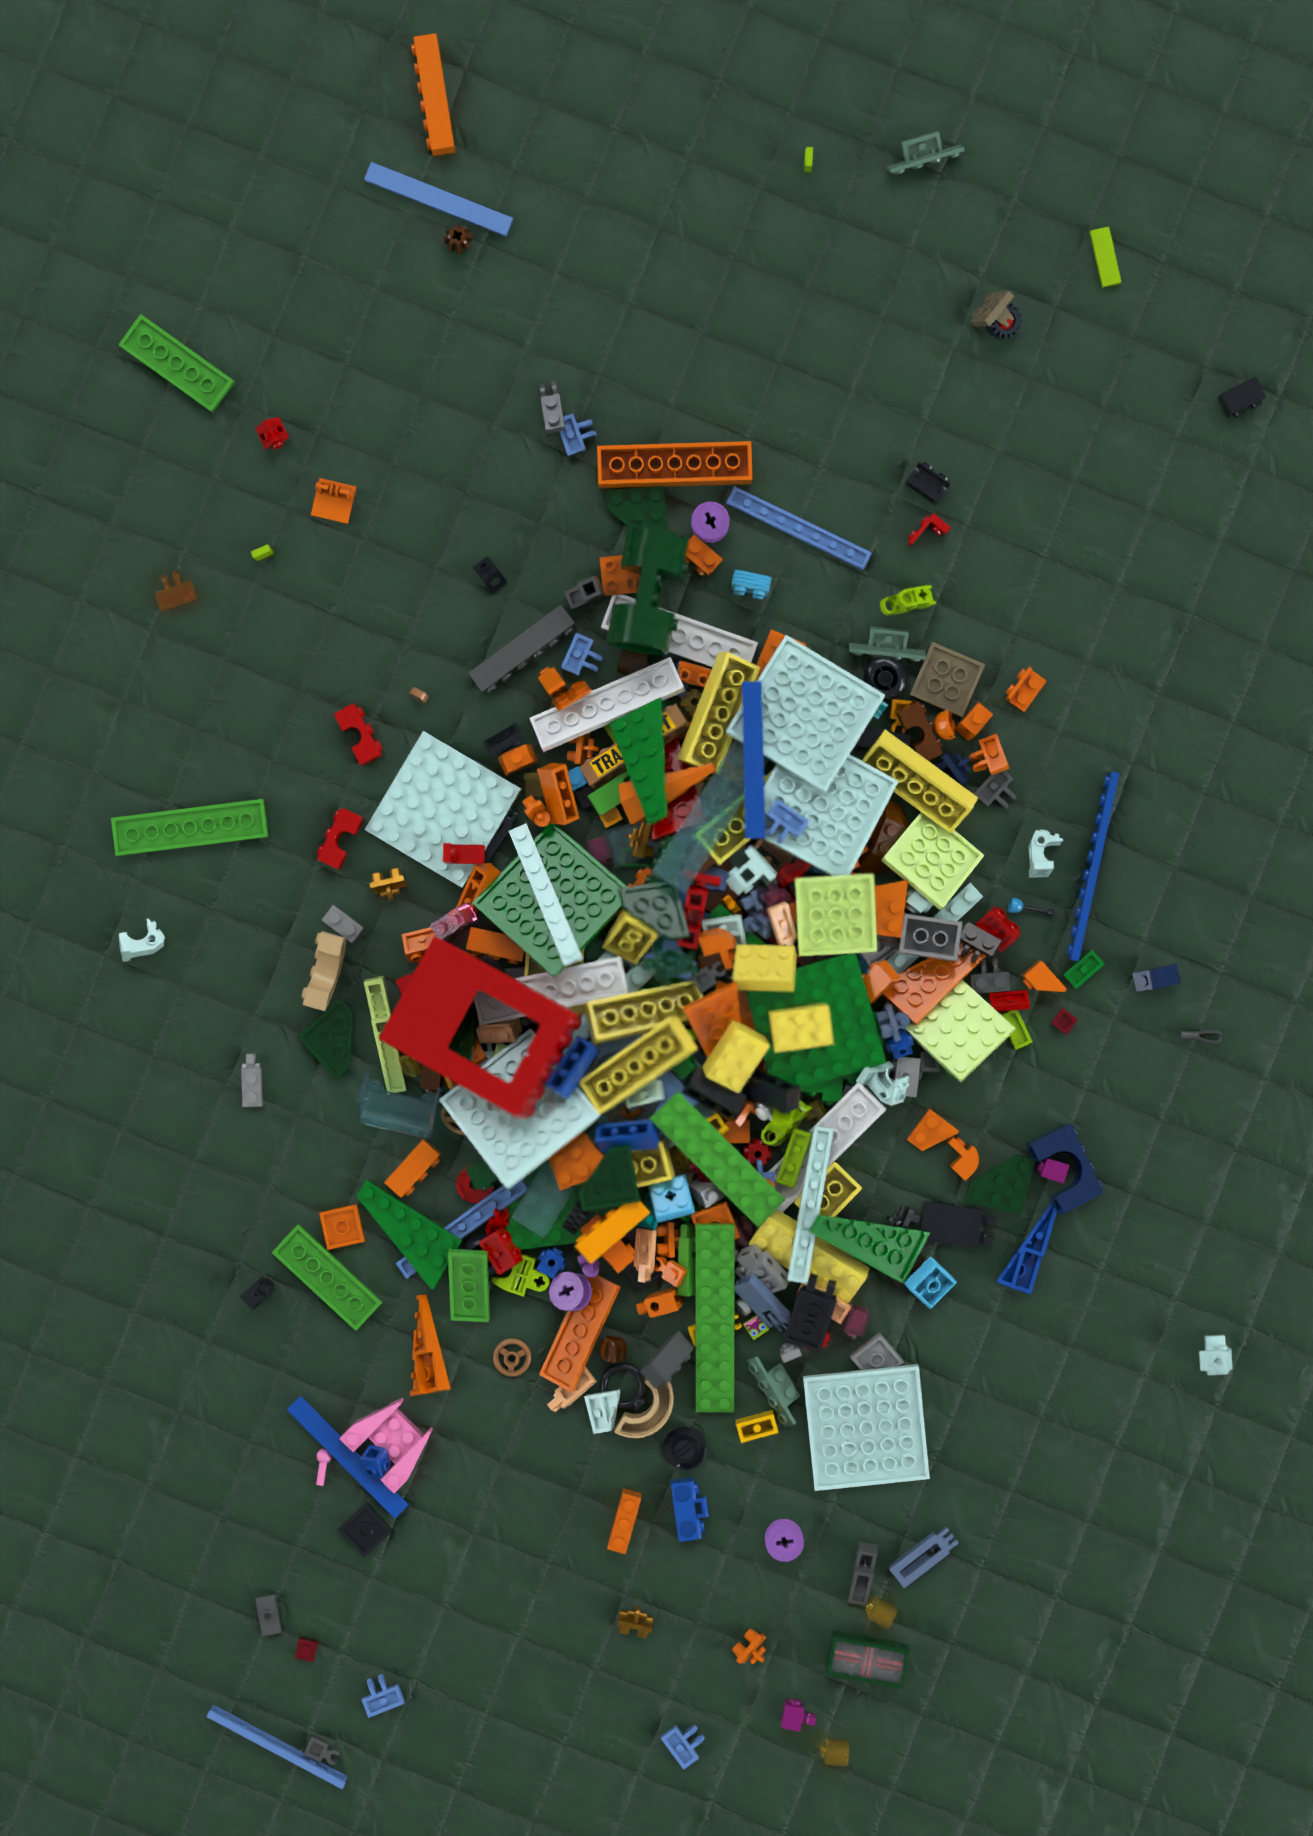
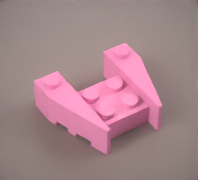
[340,1398,433,1493]

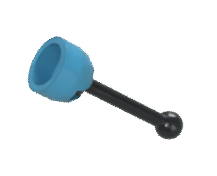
[1008,897,1055,917]

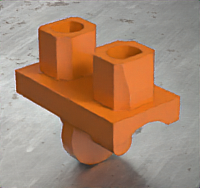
[677,660,712,688]
[567,732,599,766]
[522,795,551,827]
[655,1221,680,1258]
[732,1629,767,1664]

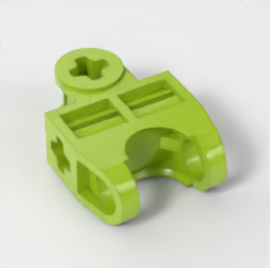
[880,585,936,615]
[761,1100,812,1147]
[491,1253,551,1297]

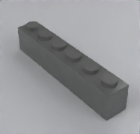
[468,605,575,694]

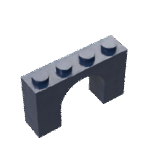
[1025,1124,1104,1214]

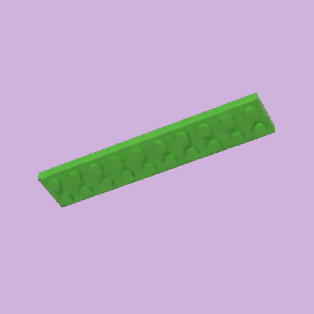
[696,1223,735,1412]

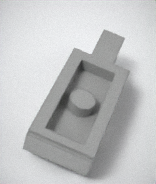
[241,1053,263,1107]

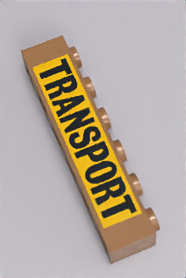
[579,704,690,791]

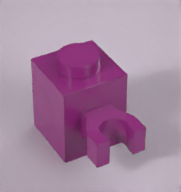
[780,1698,816,1732]

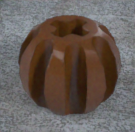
[444,224,472,254]
[599,1335,627,1363]

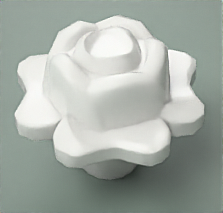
[755,1102,773,1121]

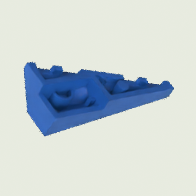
[996,1202,1057,1294]

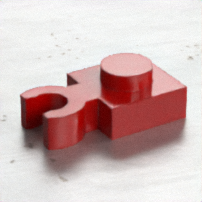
[485,1207,510,1236]

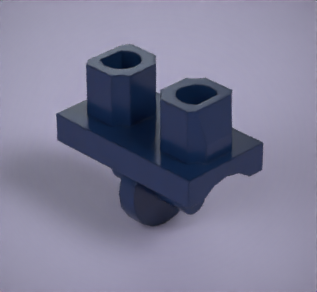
[936,751,970,785]

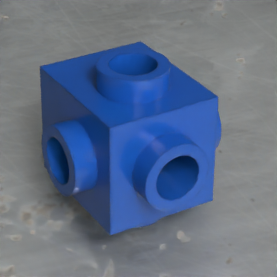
[885,1028,914,1059]
[537,1247,566,1279]
[360,1445,391,1478]

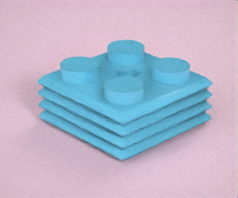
[730,569,772,600]
[648,1174,695,1222]
[904,1257,957,1309]

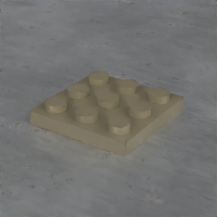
[909,642,985,718]

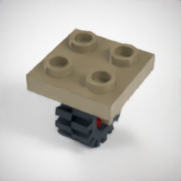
[970,291,1023,339]

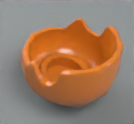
[934,710,956,740]

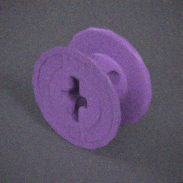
[691,501,730,543]
[549,1272,592,1311]
[765,1519,804,1561]

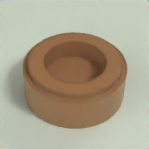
[409,687,429,703]

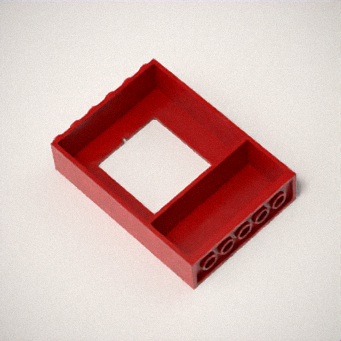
[379,936,582,1119]

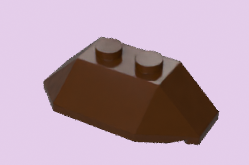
[856,800,910,876]

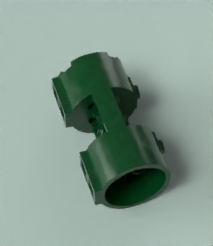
[606,527,689,655]

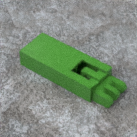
[587,771,631,816]
[677,1223,696,1296]

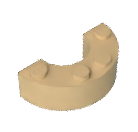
[301,931,346,1011]
[614,1378,673,1438]

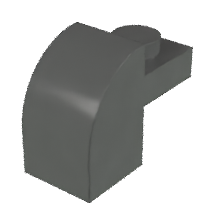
[564,576,605,610]

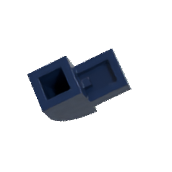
[1132,963,1181,992]

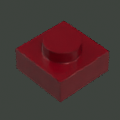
[1050,1008,1078,1035]
[295,1637,319,1662]

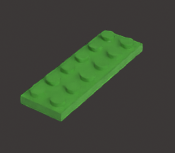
[118,314,235,413]
[272,1224,383,1331]

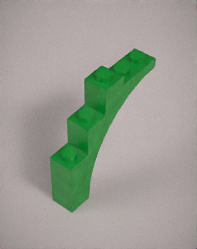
[800,1011,884,1105]

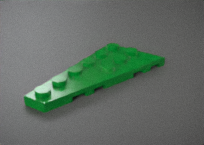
[609,697,668,825]
[356,1179,464,1290]
[809,1214,930,1284]

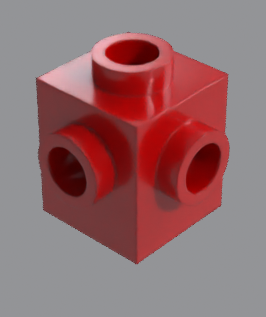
[255,417,289,450]
[743,1139,771,1167]

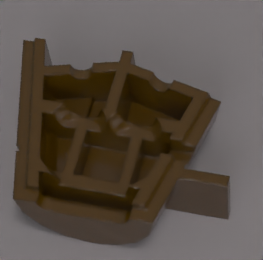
[617,649,650,676]

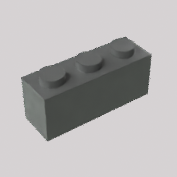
[640,1331,694,1388]

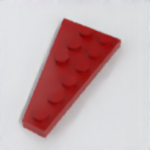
[652,737,708,842]

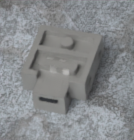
[734,1244,790,1293]

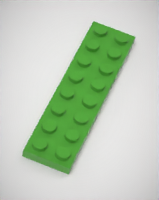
[111,799,269,856]
[650,1091,785,1227]

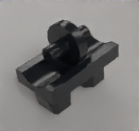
[886,1204,920,1228]

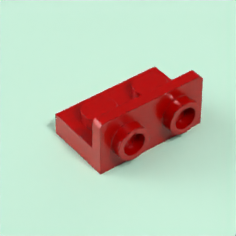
[975,905,1021,952]
[478,1227,523,1275]

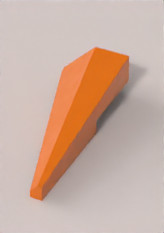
[618,763,717,826]
[410,1294,451,1396]

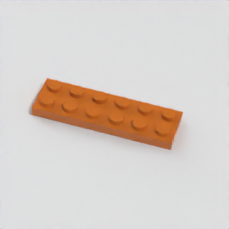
[539,1274,621,1392]

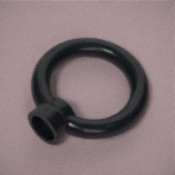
[600,1362,647,1410]

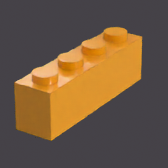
[574,1201,650,1264]

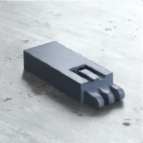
[734,1273,791,1332]
[888,1527,959,1588]

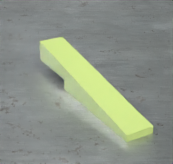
[364,976,407,1094]

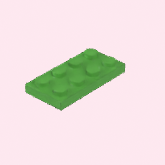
[448,1249,490,1322]

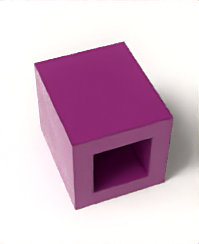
[1037,1157,1069,1184]

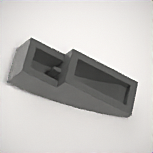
[848,1541,878,1606]

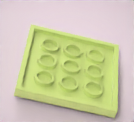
[881,812,984,910]
[795,873,877,956]
[905,980,1015,1082]

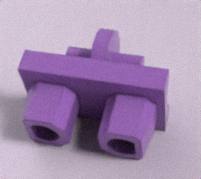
[577,1255,600,1278]

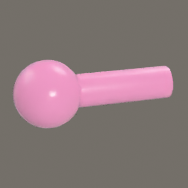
[316,1448,332,1486]

